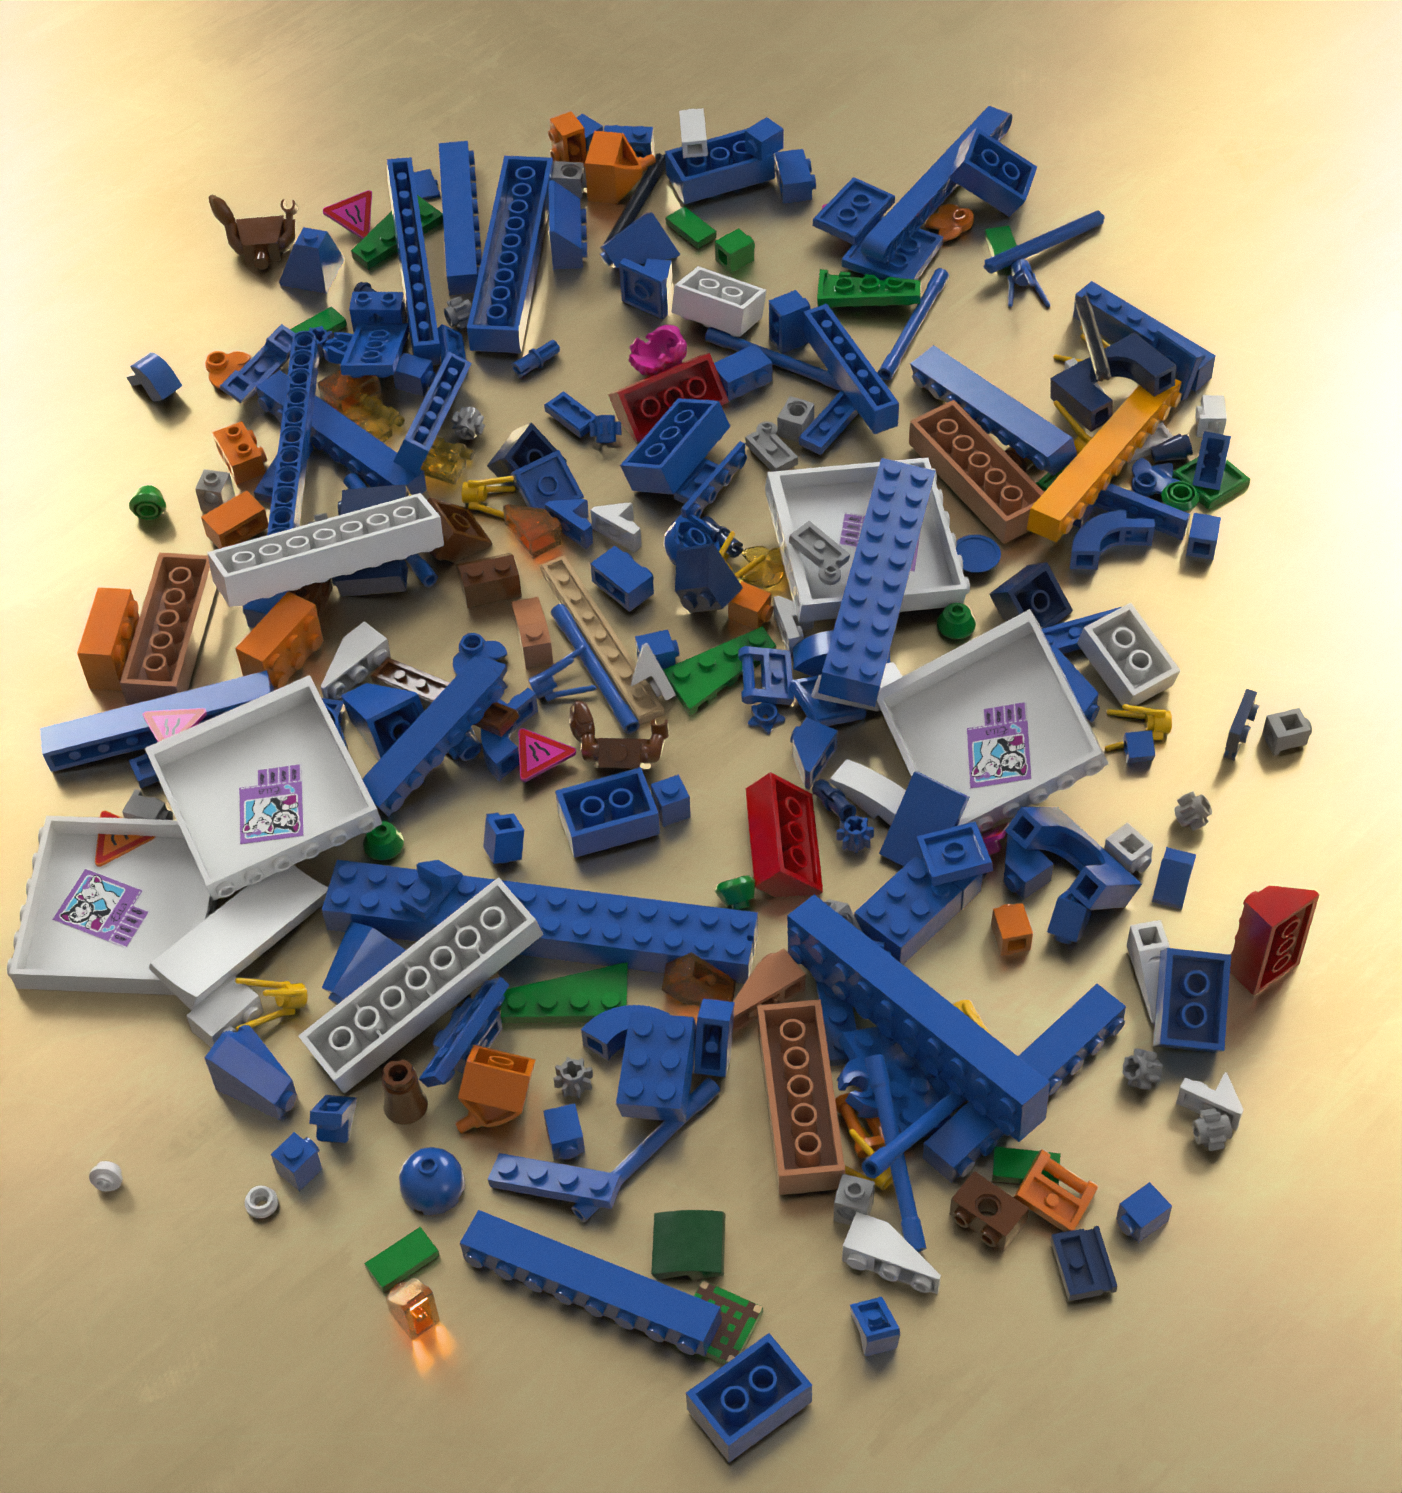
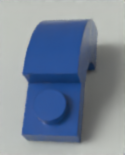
[1070,510,1155,570]
[793,630,891,677]
[481,688,538,781]
[581,1005,670,1061]

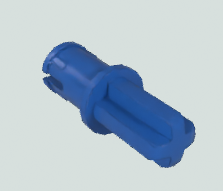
[512,340,560,378]

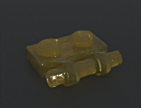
[342,394,405,443]
[420,436,475,484]

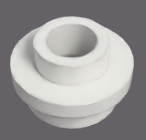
[89,1161,123,1191]
[245,1186,278,1218]

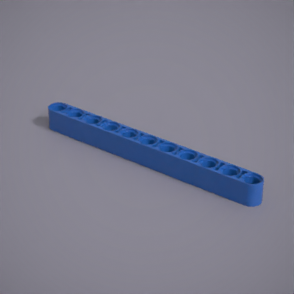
[861,106,1013,263]
[267,331,320,535]

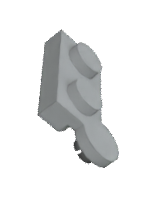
[745,421,798,472]
[788,521,850,585]

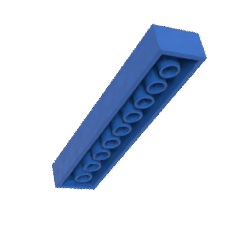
[467,156,554,353]
[818,458,936,707]
[787,894,1050,1142]

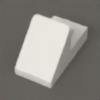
[591,503,642,553]
[773,596,814,656]
[631,643,676,700]
[1176,1072,1243,1131]

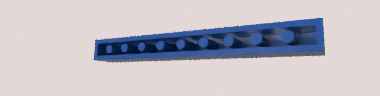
[387,157,440,365]

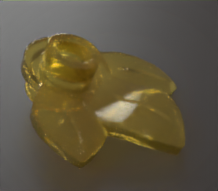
[740,546,786,588]

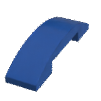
[219,324,296,403]

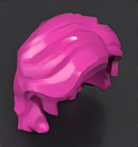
[628,325,687,375]

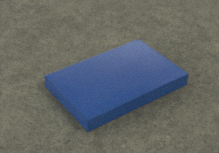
[812,177,895,245]
[879,771,970,866]

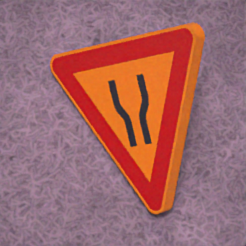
[95,810,155,867]

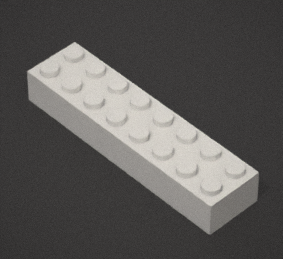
[207,493,444,607]
[298,877,544,1094]

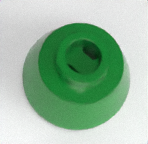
[1161,481,1200,514]
[129,485,167,520]
[937,603,976,639]
[363,821,404,860]
[715,875,755,910]

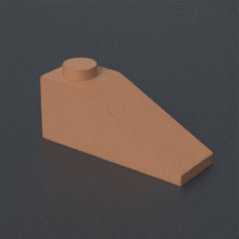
[511,597,554,669]
[733,948,806,1034]

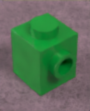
[715,228,755,273]

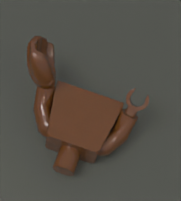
[209,194,298,269]
[569,701,669,769]

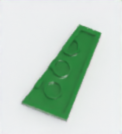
[351,195,443,270]
[817,269,921,308]
[663,626,776,716]
[501,962,628,1023]

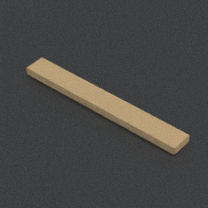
[540,555,665,725]

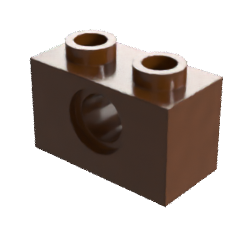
[949,1171,1029,1252]

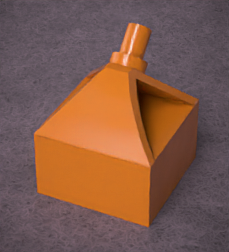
[585,131,656,204]
[455,1045,536,1134]

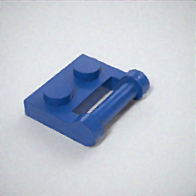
[738,646,794,705]

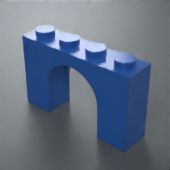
[1005,807,1142,910]

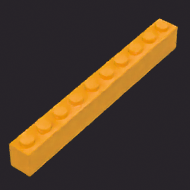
[1026,379,1182,542]

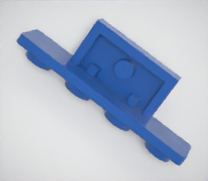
[674,441,747,518]

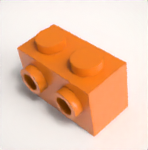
[548,111,587,167]
[212,421,267,485]
[201,490,268,549]

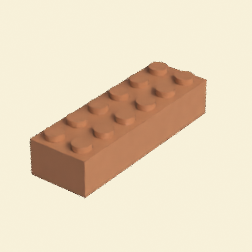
[909,400,1044,544]
[120,552,216,705]
[757,999,845,1195]

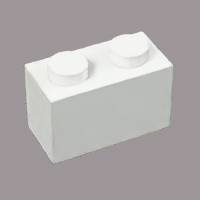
[186,975,264,1048]

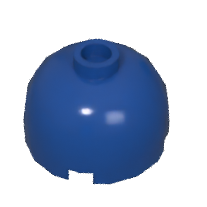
[664,515,720,565]
[399,1147,466,1216]

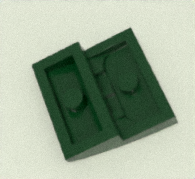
[651,1210,726,1280]

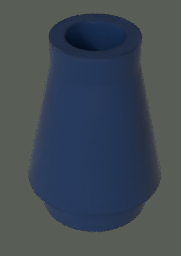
[1150,433,1193,463]

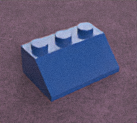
[549,180,588,270]

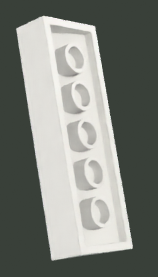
[149,865,328,1011]

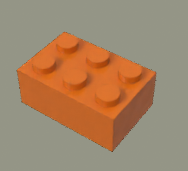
[77,587,139,691]
[235,591,323,691]

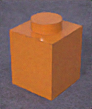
[728,581,774,629]
[991,903,1033,956]

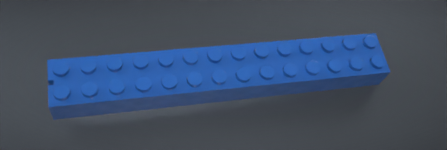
[322,860,758,984]

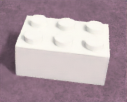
[671,266,766,337]
[1077,603,1181,711]

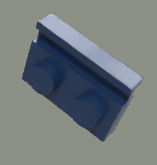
[1223,688,1260,761]
[1050,1226,1118,1301]

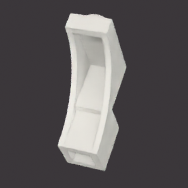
[679,108,708,158]

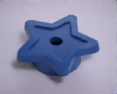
[748,702,785,734]

